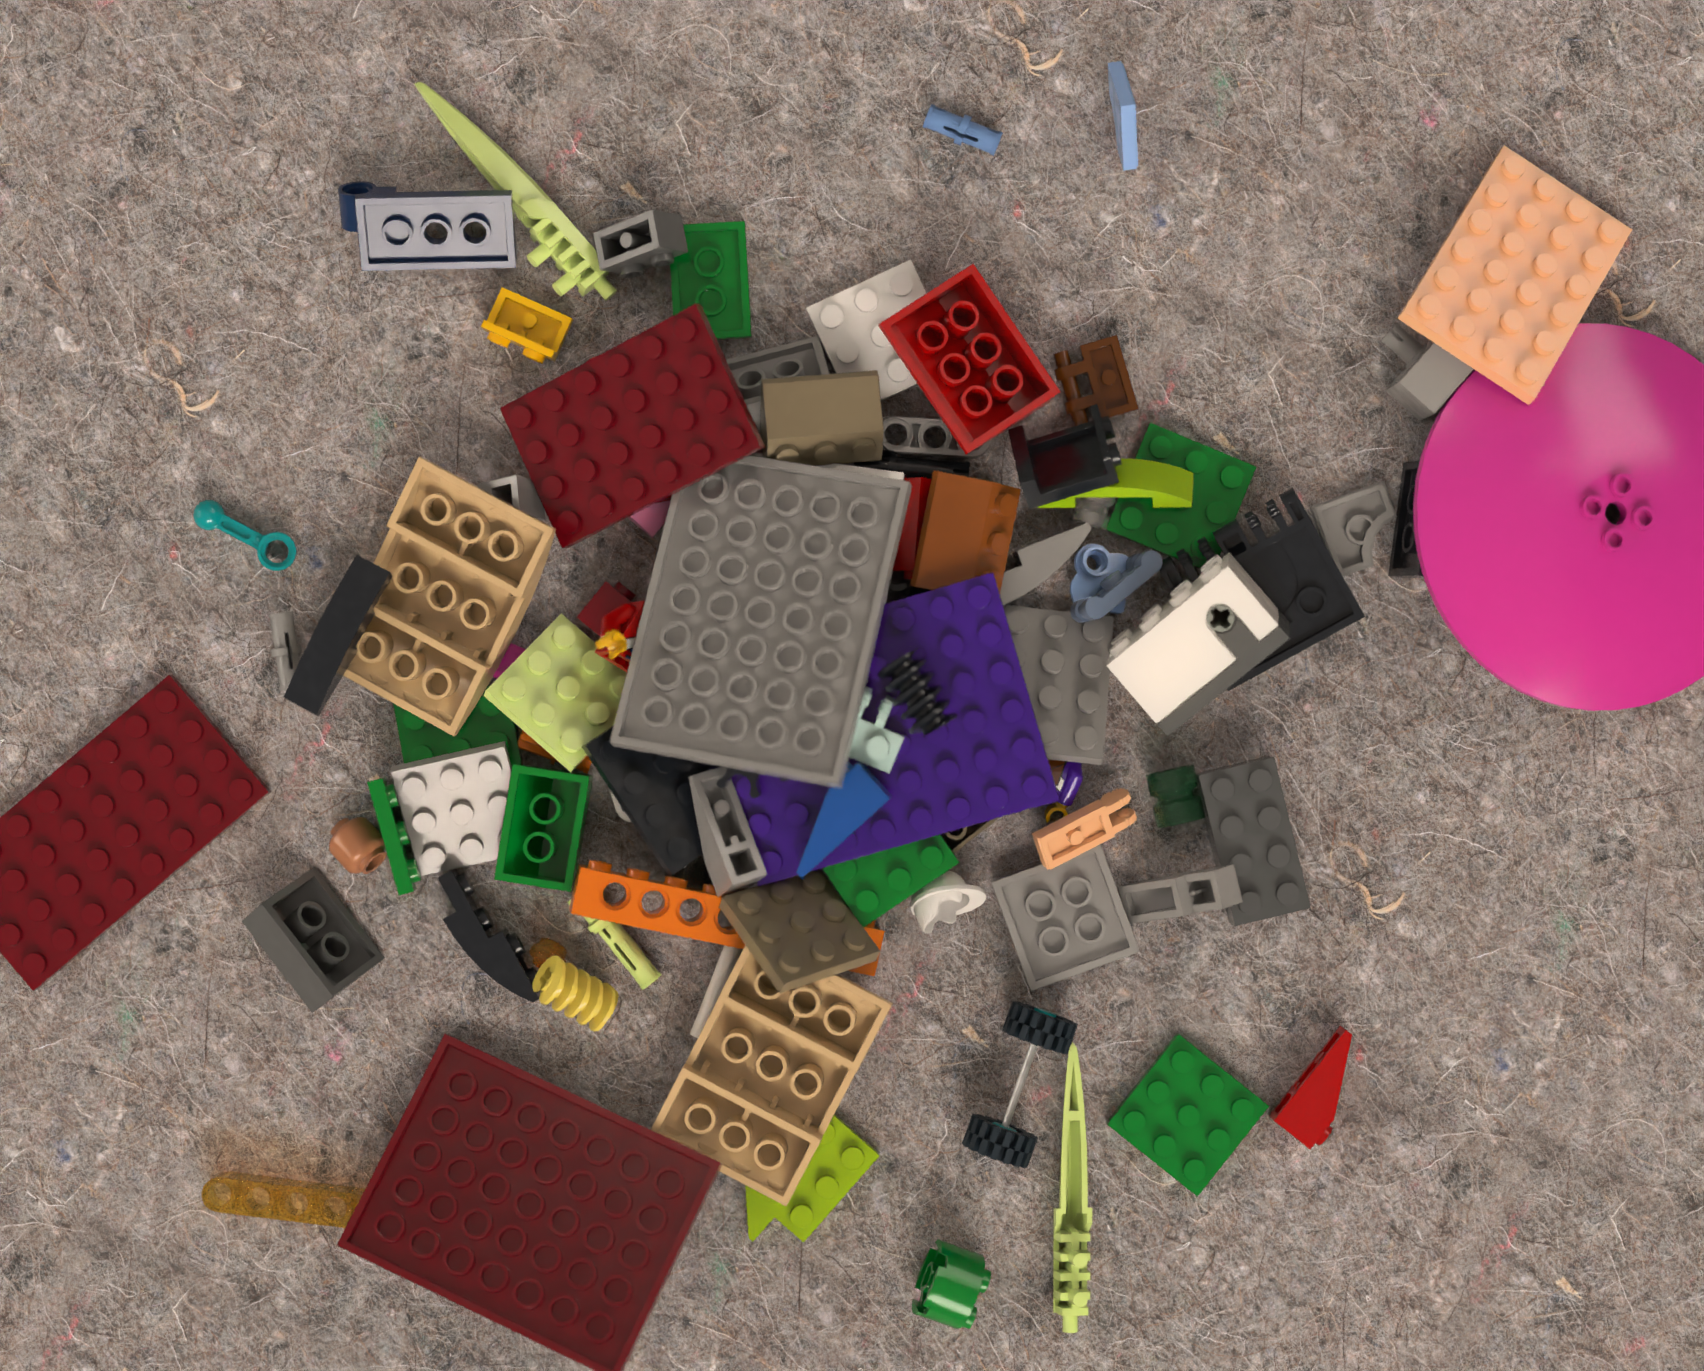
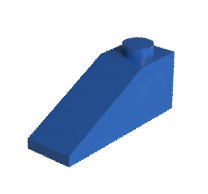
[796,762,892,878]

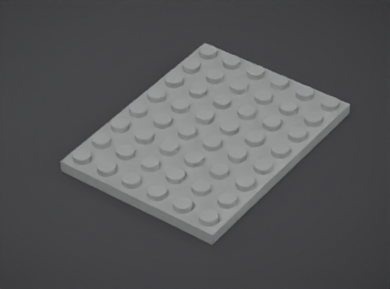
[610,456,912,789]

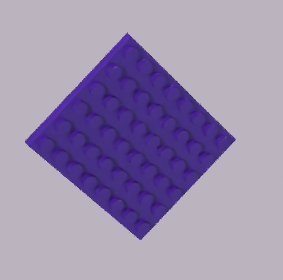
[731,572,1060,886]

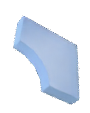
[1108,61,1138,171]

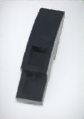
[438,869,541,1003]

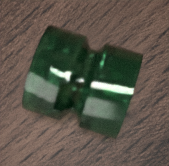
[1145,764,1206,828]

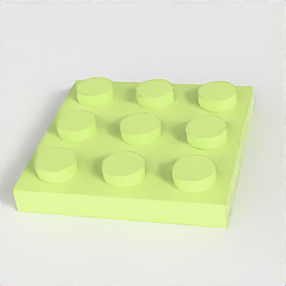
[483,613,627,772]

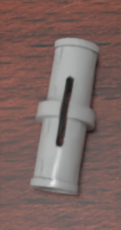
[268,611,302,691]

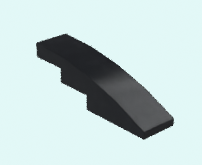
[284,554,393,717]

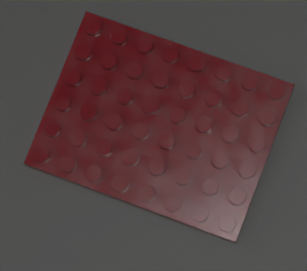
[337,1034,722,1371]

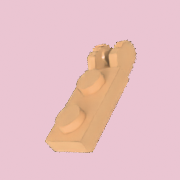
[1032,788,1137,870]

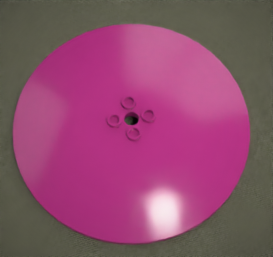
[1413,323,1704,711]

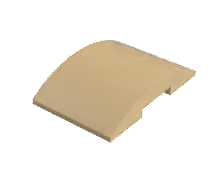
[343,457,556,736]
[651,945,893,1206]

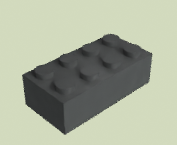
[1194,756,1311,926]

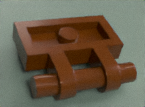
[1053,335,1139,426]

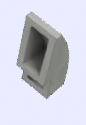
[1000,522,1092,605]
[1118,864,1243,924]

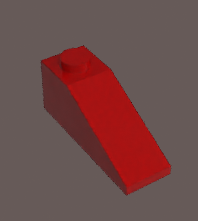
[1268,1026,1352,1149]

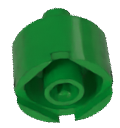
[912,1239,991,1329]

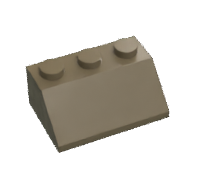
[760,370,884,466]

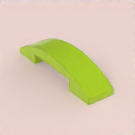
[1037,458,1194,508]

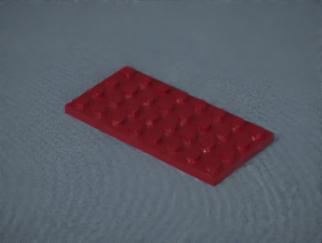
[0,675,271,991]

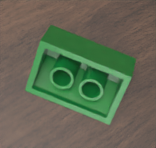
[494,764,594,892]

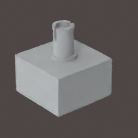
[1381,323,1474,421]

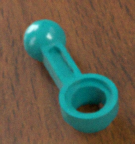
[193,500,297,571]

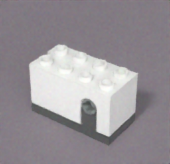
[1107,552,1290,737]

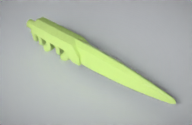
[415,82,617,301]
[1053,1042,1092,1333]

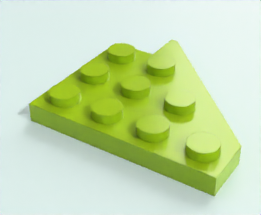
[745,1114,880,1243]

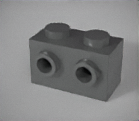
[593,209,688,278]

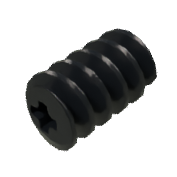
[877,647,958,736]

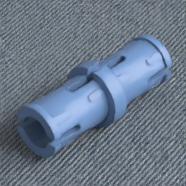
[923,104,1003,156]

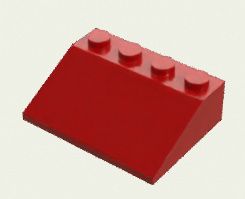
[878,264,1060,455]

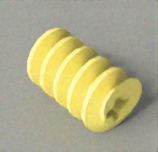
[532,956,619,1032]

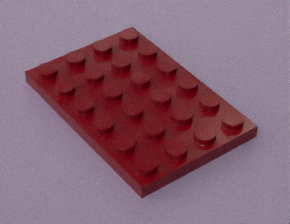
[500,304,765,548]

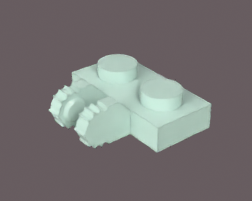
[849,687,905,773]

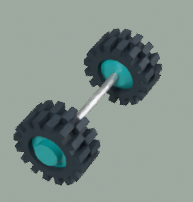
[962,1001,1078,1168]

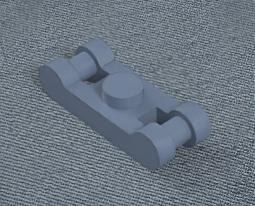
[1070,550,1162,623]

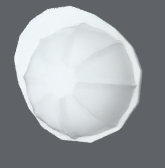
[910,871,986,934]

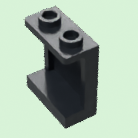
[1008,404,1122,509]

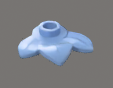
[1070,543,1129,614]

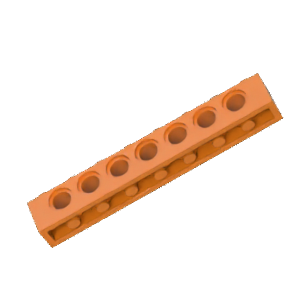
[569,859,885,976]

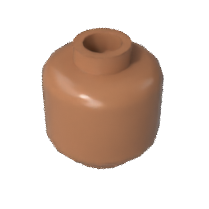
[329,817,387,874]

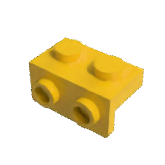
[481,287,573,364]

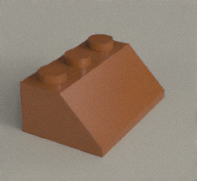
[910,471,1021,593]

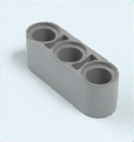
[882,417,991,459]

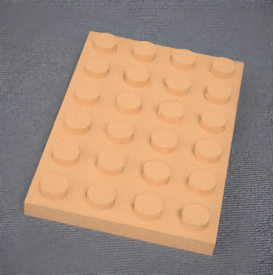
[1397,145,1632,405]

